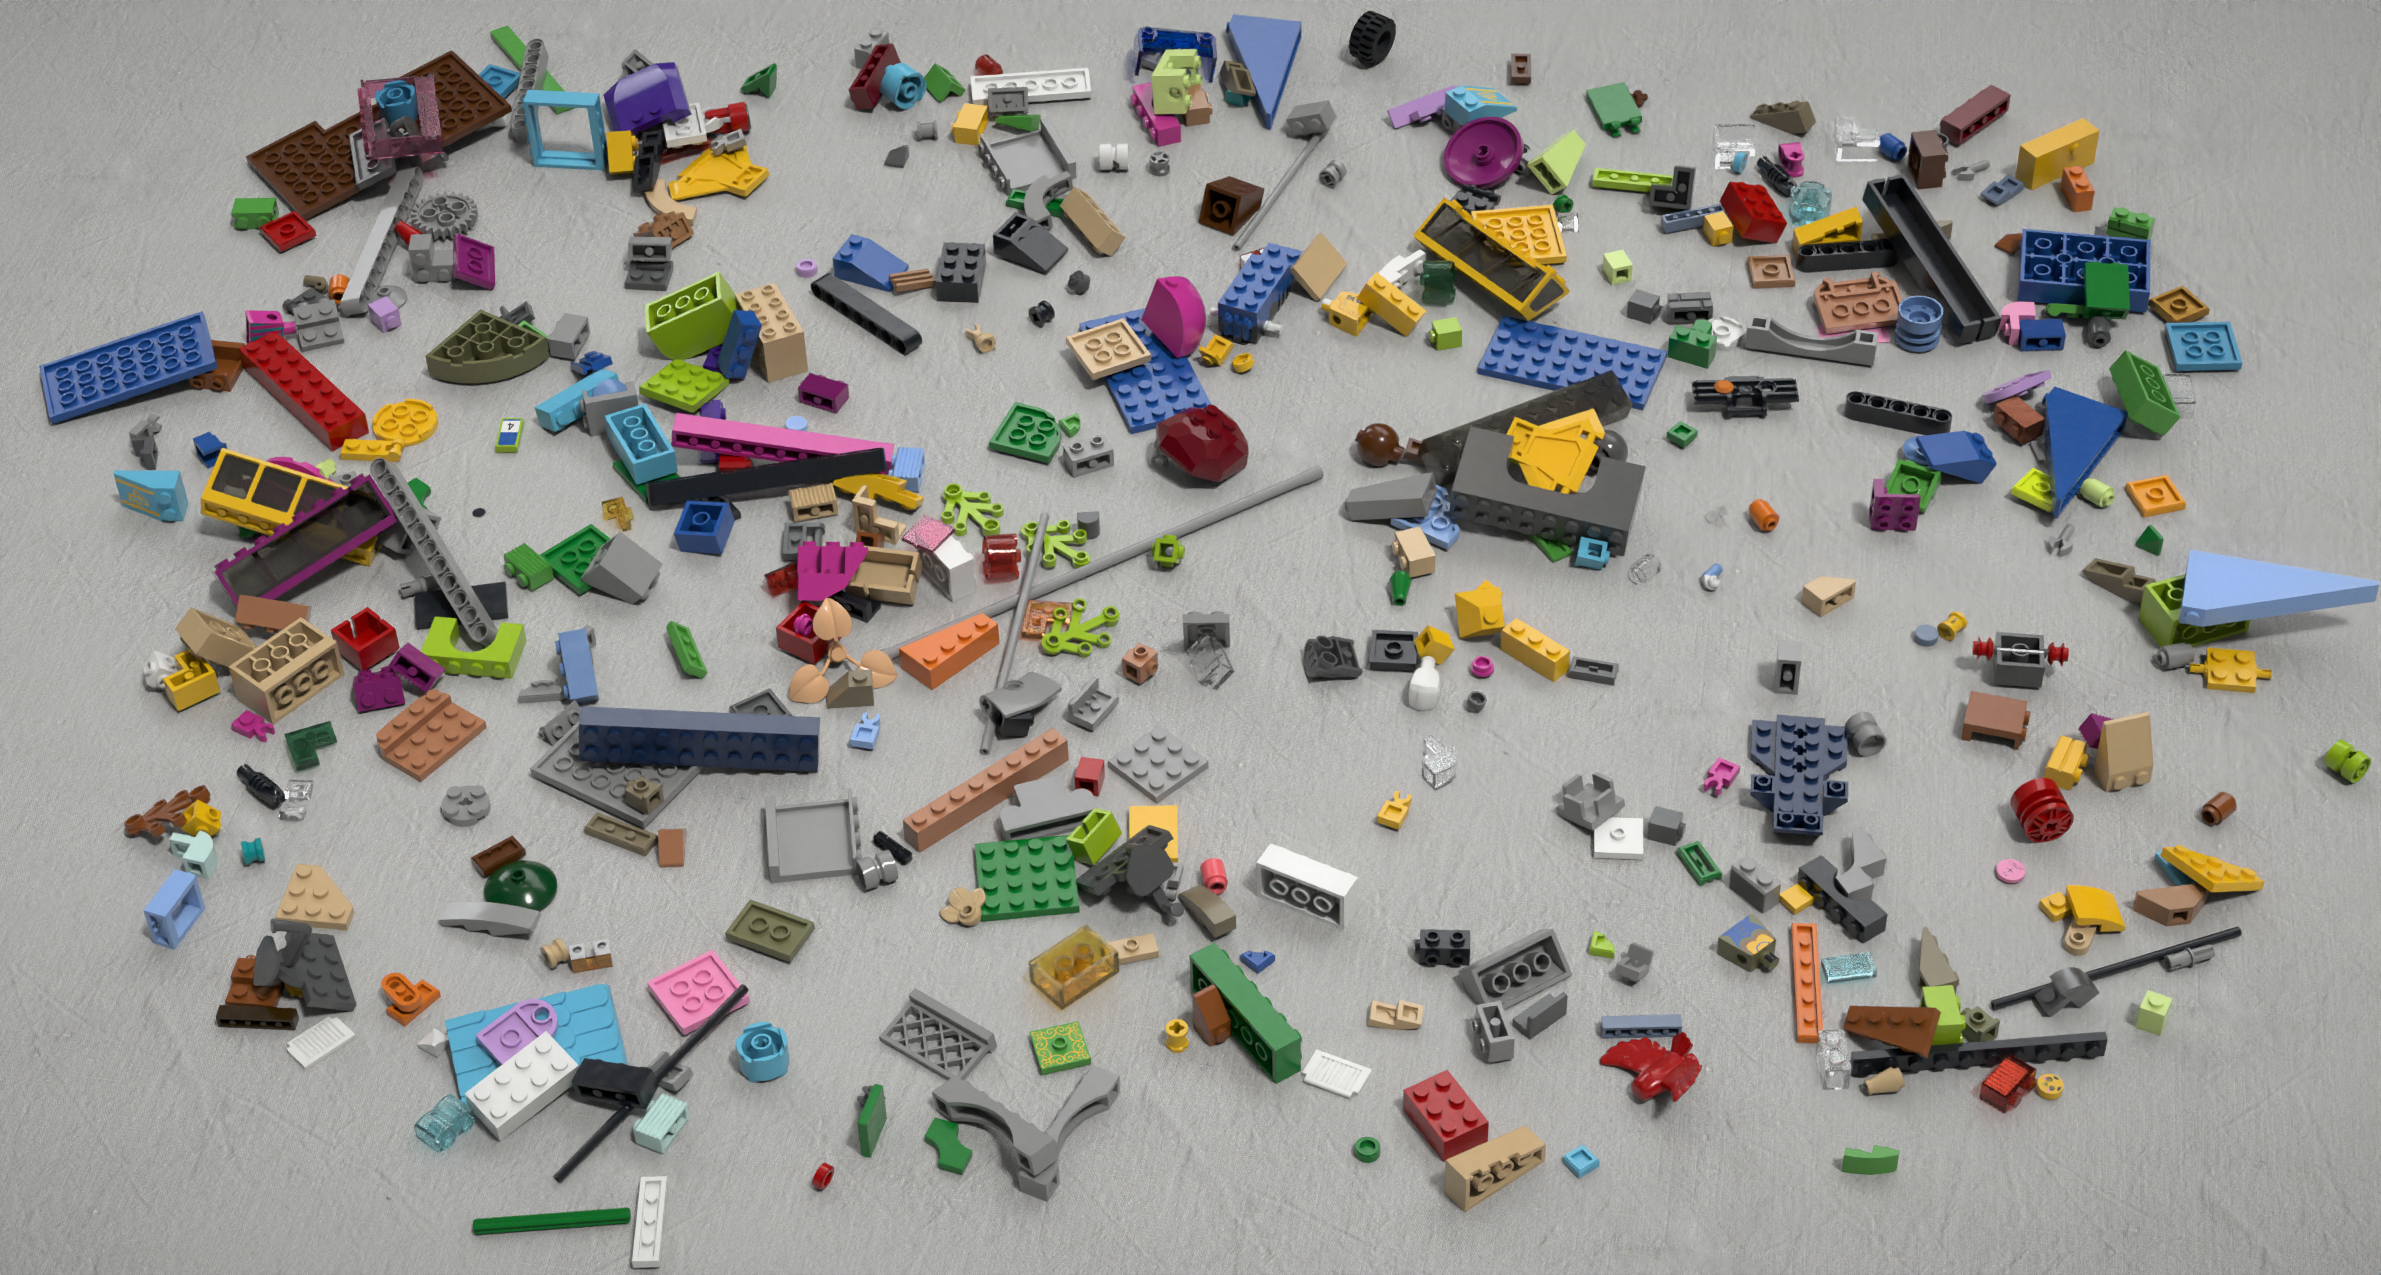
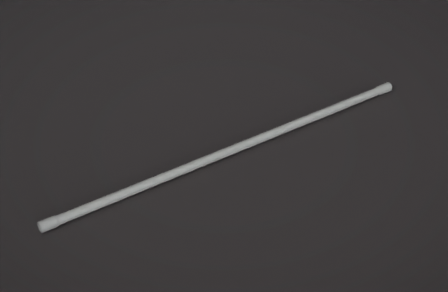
[880,465,1324,661]

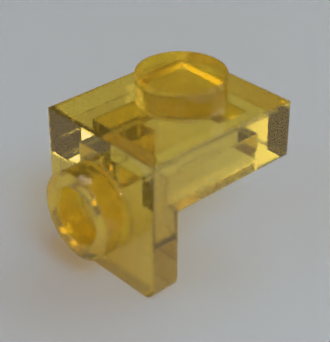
[601,497,634,532]

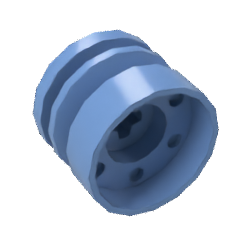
[1895,295,1943,352]

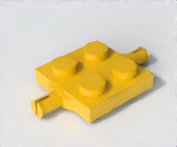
[2189,647,2272,693]

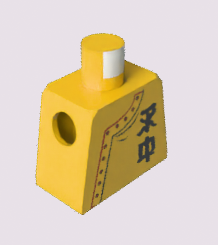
[1321,292,1374,337]

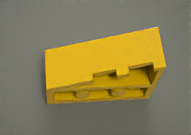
[1792,206,1863,257]

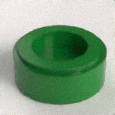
[1354,1137,1381,1163]

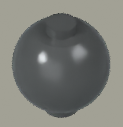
[1589,430,1628,472]

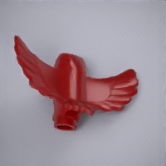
[1600,1032,1702,1102]

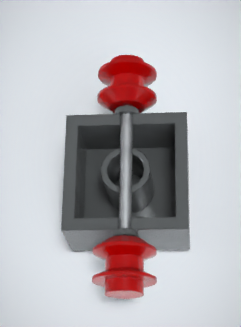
[1972,632,2069,688]

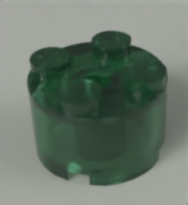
[1420,260,1456,303]

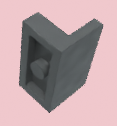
[1512,992,1568,1040]

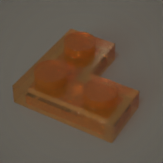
[1021,600,1073,639]

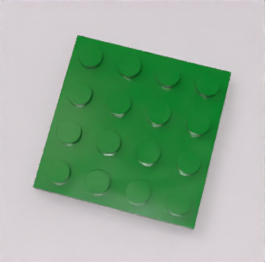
[975,835,1080,922]

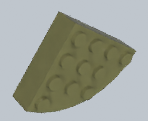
[425,309,549,383]

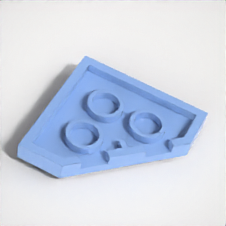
[1391,485,1460,550]

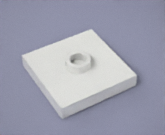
[1594,817,1643,860]

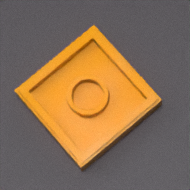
[2125,475,2186,517]

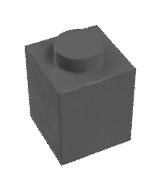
[1627,289,1662,324]
[1647,806,1686,846]

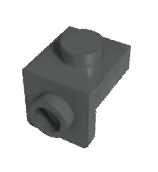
[499,301,535,325]

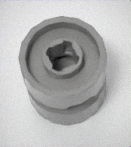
[1845,711,1887,757]
[855,850,898,890]

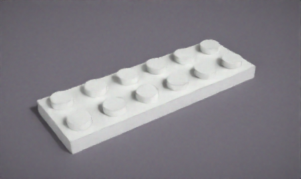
[971,68,1091,106]

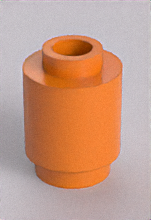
[329,274,350,305]
[1748,499,1779,531]

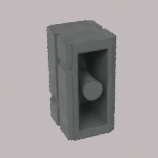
[1667,292,1713,324]

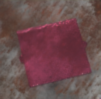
[901,515,955,554]

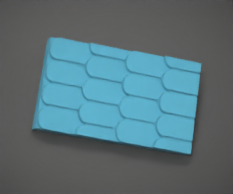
[445,984,628,1112]

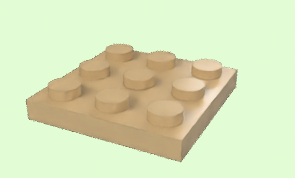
[1066,318,1151,380]

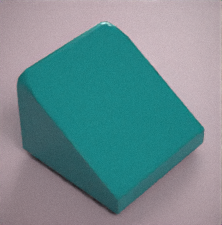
[1225,90,1252,107]

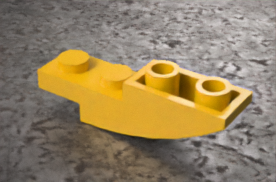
[833,473,924,510]

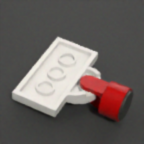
[662,102,751,148]

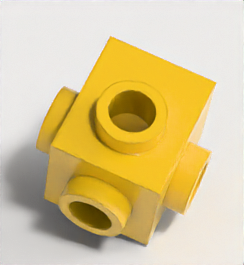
[181,799,221,837]

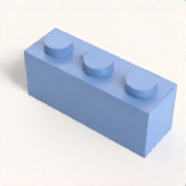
[555,628,599,704]

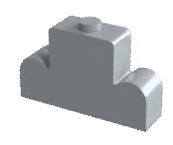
[1000,775,1098,841]

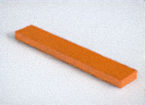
[1791,923,1824,1044]

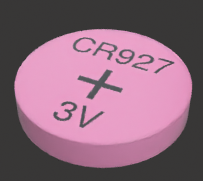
[1996,859,2025,883]

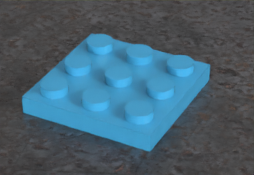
[2165,322,2242,371]

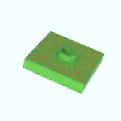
[1029,1021,1091,1075]

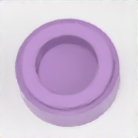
[796,259,817,278]

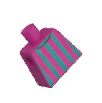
[245,310,296,344]

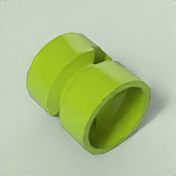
[2324,739,2372,783]

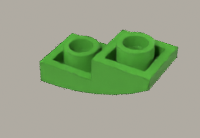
[1841,1145,1900,1175]

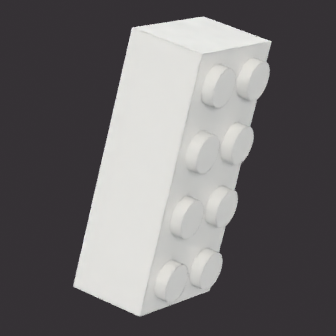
[1256,843,1358,930]
[465,1031,579,1141]

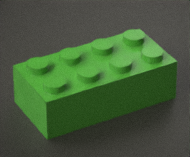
[2109,350,2181,436]

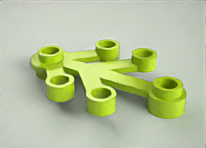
[941,483,1004,539]
[1021,520,1091,569]
[1041,598,1120,658]

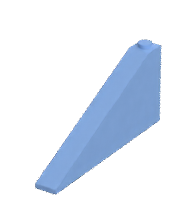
[2178,550,2380,627]

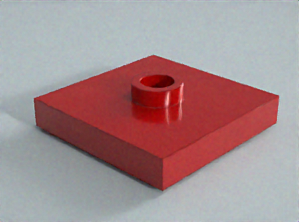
[259,211,316,252]

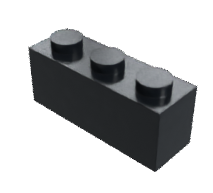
[571,1058,659,1109]

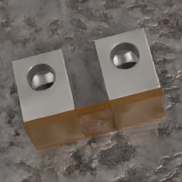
[569,939,613,973]

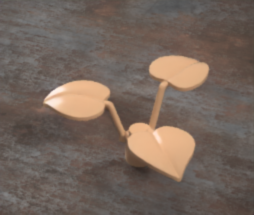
[789,598,898,703]

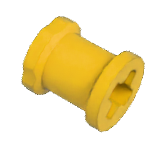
[1937,611,1968,641]
[1165,1019,1189,1053]

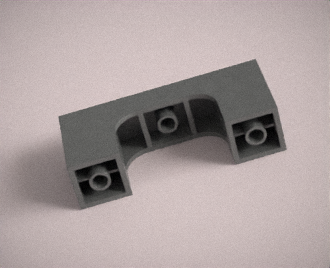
[1449,426,1646,556]

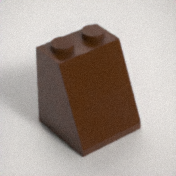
[1198,176,1265,235]

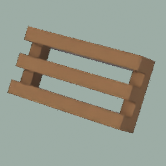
[889,269,936,292]

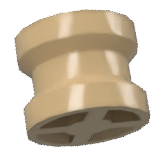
[540,938,570,969]

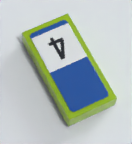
[495,418,524,452]

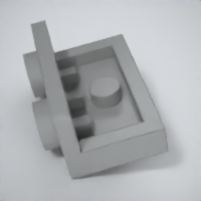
[988,87,1029,116]
[1068,677,1119,731]

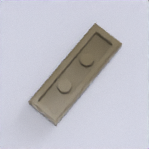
[584,813,658,857]

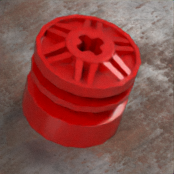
[2010,778,2074,843]

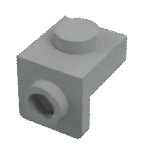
[1615,942,1654,982]
[648,1051,694,1092]

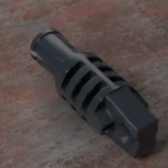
[1757,156,1798,196]
[236,764,286,806]

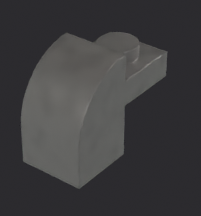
[2034,967,2100,1017]

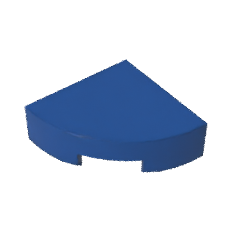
[1240,951,1275,974]

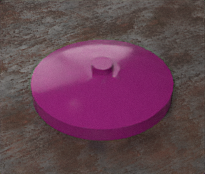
[1444,117,1524,189]

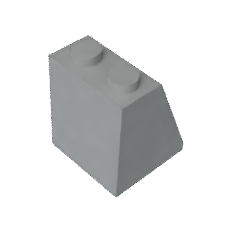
[580,532,663,604]

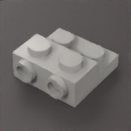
[292,298,345,352]

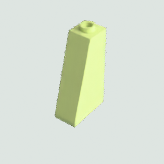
[1527,130,1586,195]

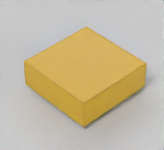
[1779,883,1814,914]

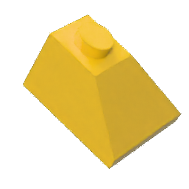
[1454,587,1505,639]

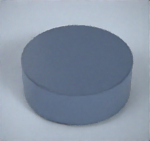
[1915,624,1939,646]

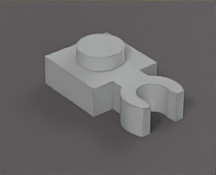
[710,129,747,156]
[129,414,162,449]

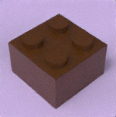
[1907,130,1948,190]

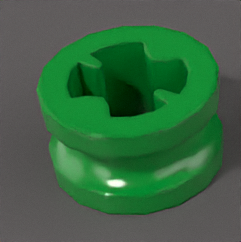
[1553,194,1574,215]

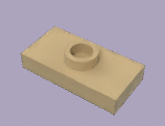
[1105,933,1159,966]

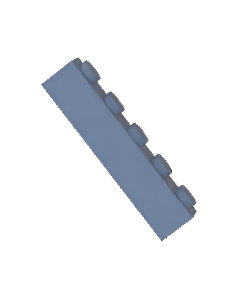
[1661,204,1726,233]
[1600,1014,1682,1039]

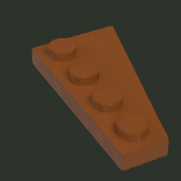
[1843,1006,1941,1058]

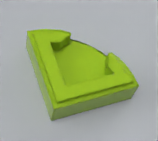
[1589,931,1615,959]

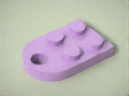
[1982,370,2052,404]
[475,999,558,1066]

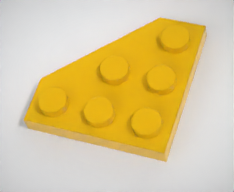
[2160,845,2265,892]

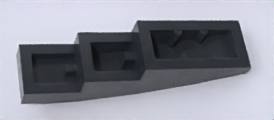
[633,130,664,192]

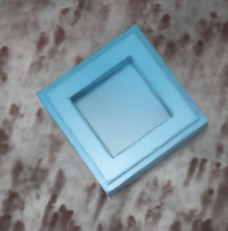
[1562,1144,1600,1178]

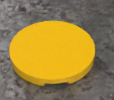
[372,399,438,447]

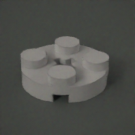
[441,785,491,827]

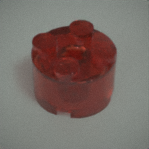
[982,533,1021,580]

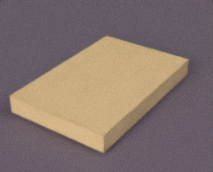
[1291,232,1348,302]

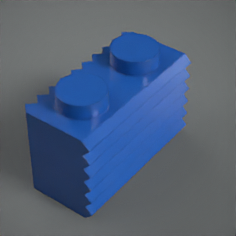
[2018,319,2066,352]

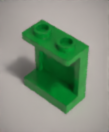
[2081,261,2130,320]

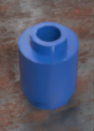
[1877,133,1907,161]

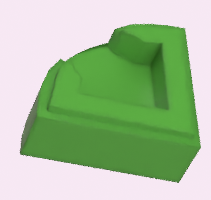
[1058,413,1080,438]

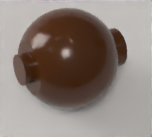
[1355,423,1405,467]

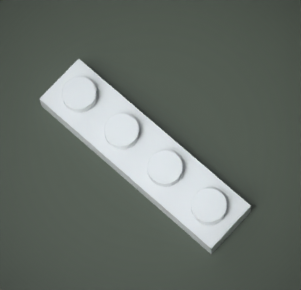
[632,1176,668,1268]

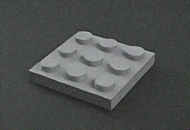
[1108,725,1209,804]

